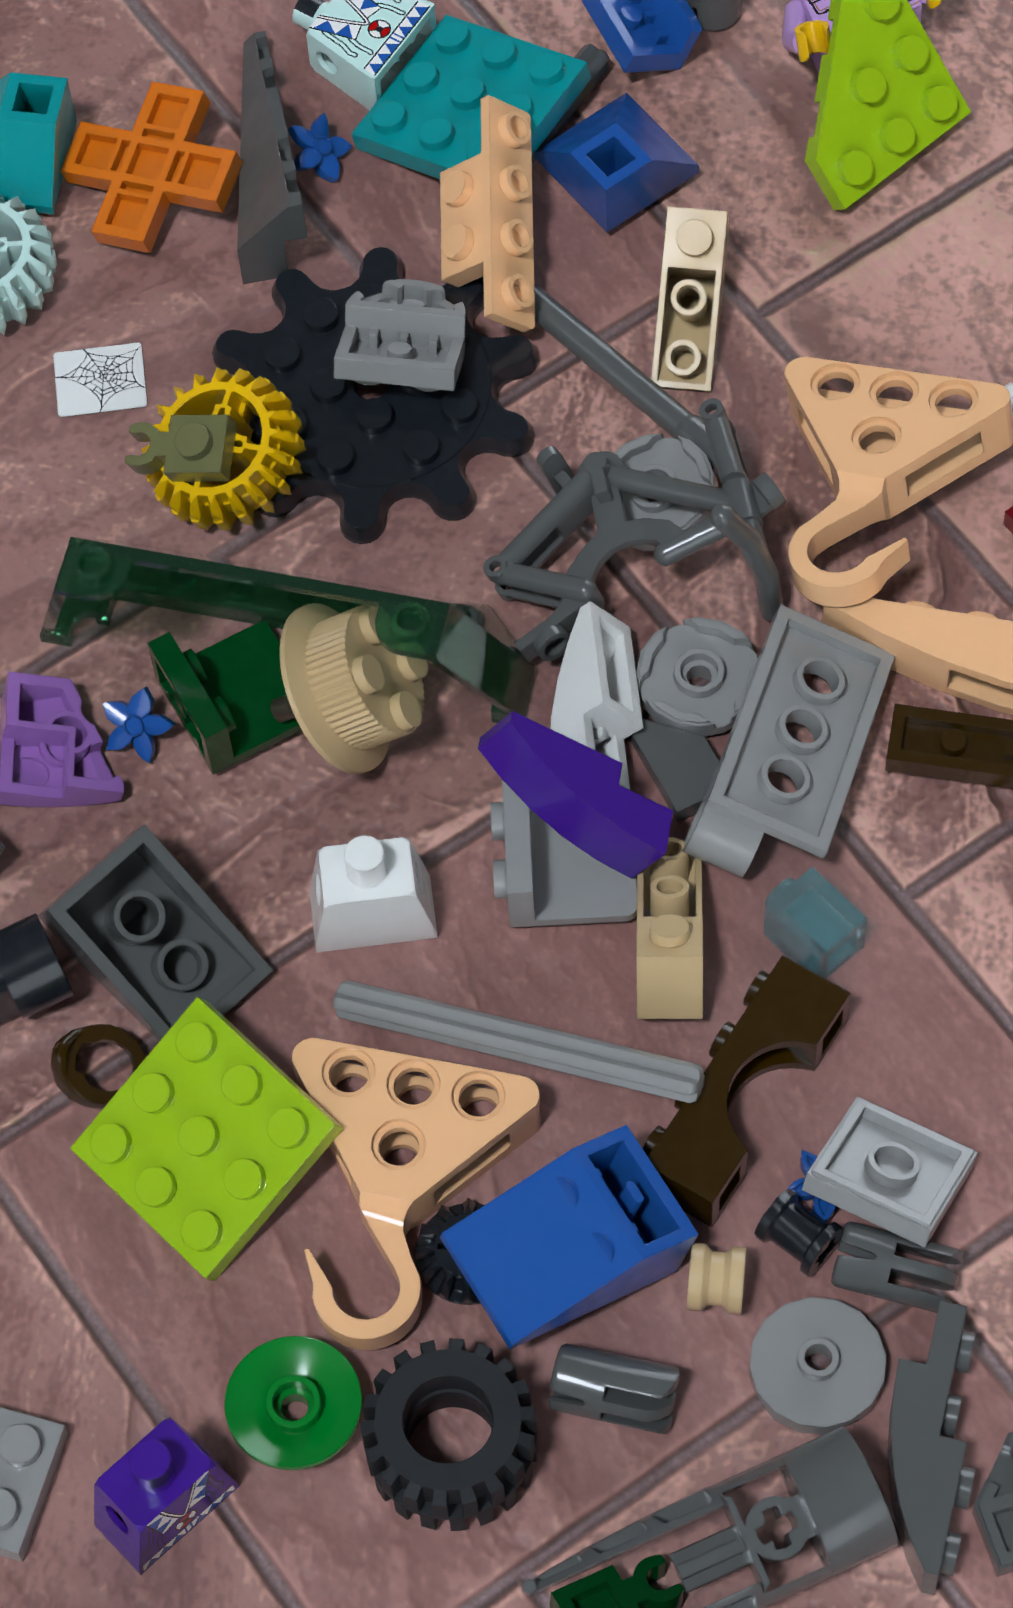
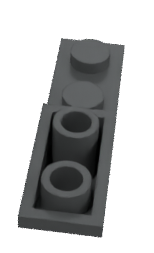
[888,1301,976,1595]

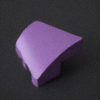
[0,671,124,807]

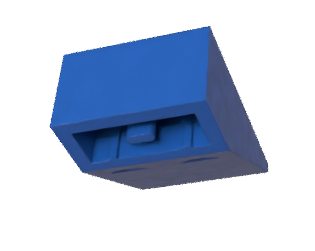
[440,1125,698,1349]

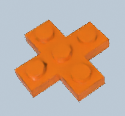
[60,81,243,253]

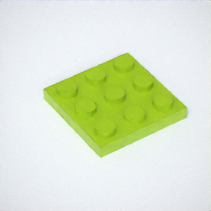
[70,997,344,1281]

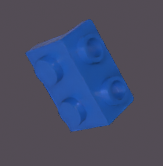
[581,0,702,73]

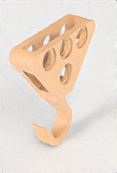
[784,357,1013,607]
[292,1038,541,1350]

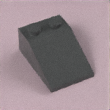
[37,824,273,1041]

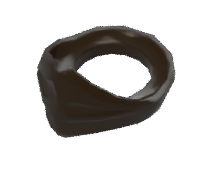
[51,1024,146,1108]

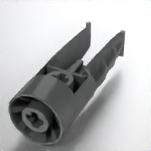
[522,1426,899,1608]

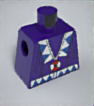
[94,1417,239,1575]

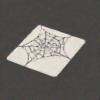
[53,343,147,417]

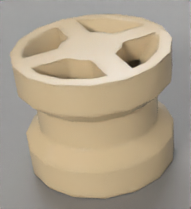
[687,1243,747,1315]

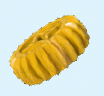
[141,367,306,532]

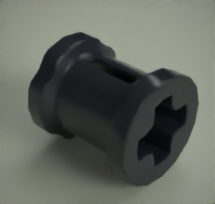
[754,1188,844,1277]

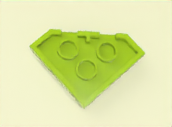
[805,0,971,211]

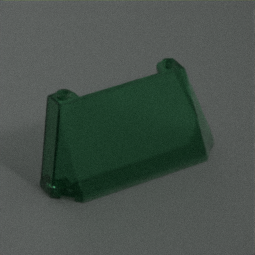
[40,537,536,723]

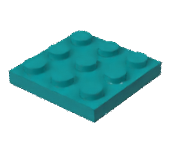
[351,15,592,179]

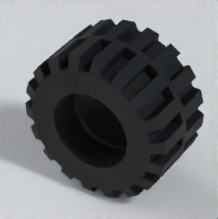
[361,1338,538,1531]

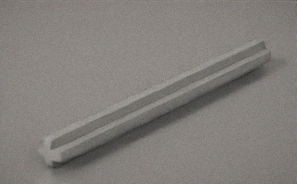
[333,980,705,1103]

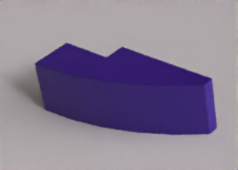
[478,711,673,879]

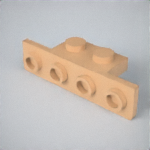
[440,95,535,332]

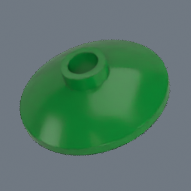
[224,1336,362,1470]

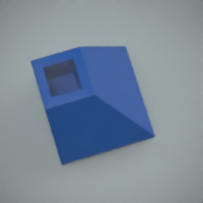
[535,92,699,233]

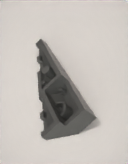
[237,31,308,284]

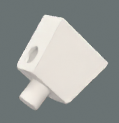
[309,835,438,953]

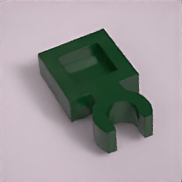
[550,1555,684,1608]

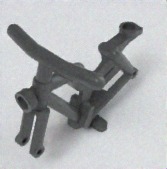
[483,398,786,663]

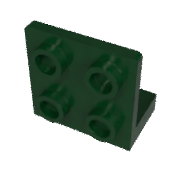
[147,621,302,775]

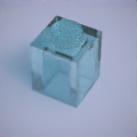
[764,867,867,979]

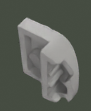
[334,279,466,392]

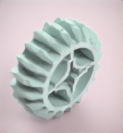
[0,194,57,335]

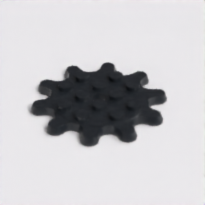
[212,247,539,544]

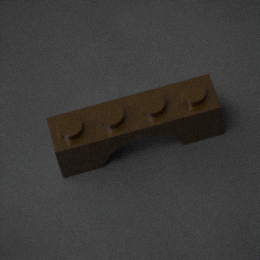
[642,955,851,1228]

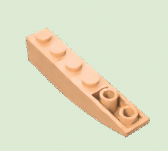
[822,597,1013,715]

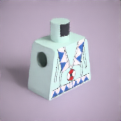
[292,0,437,110]

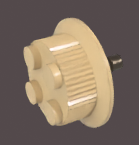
[270,603,428,774]

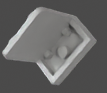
[490,780,637,927]

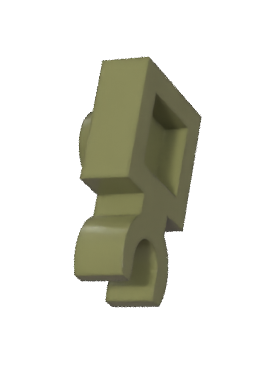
[125,415,237,482]

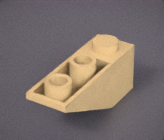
[651,206,730,392]
[636,837,703,1019]

